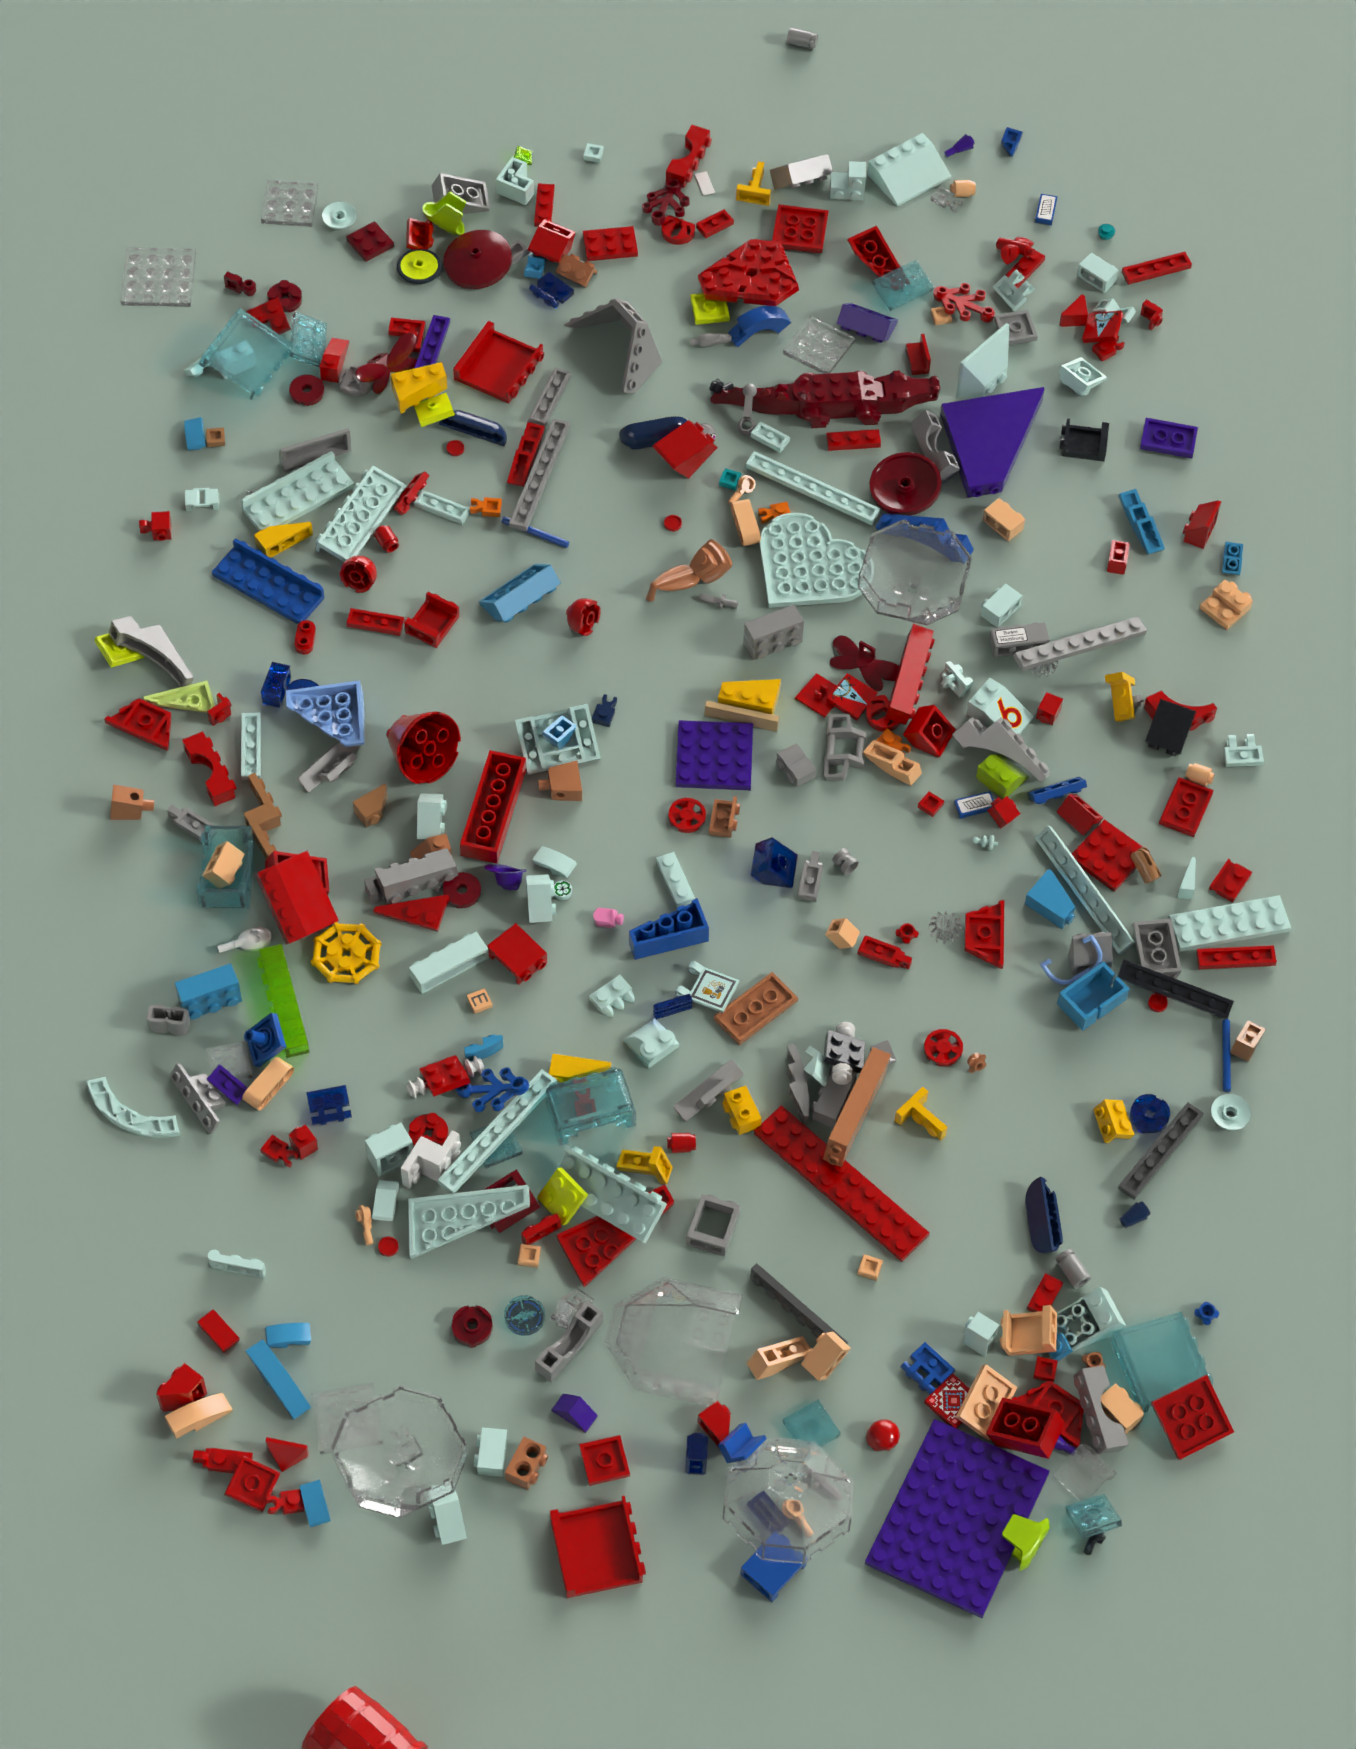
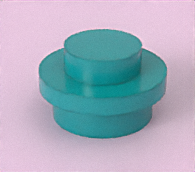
[1098,224,1115,240]

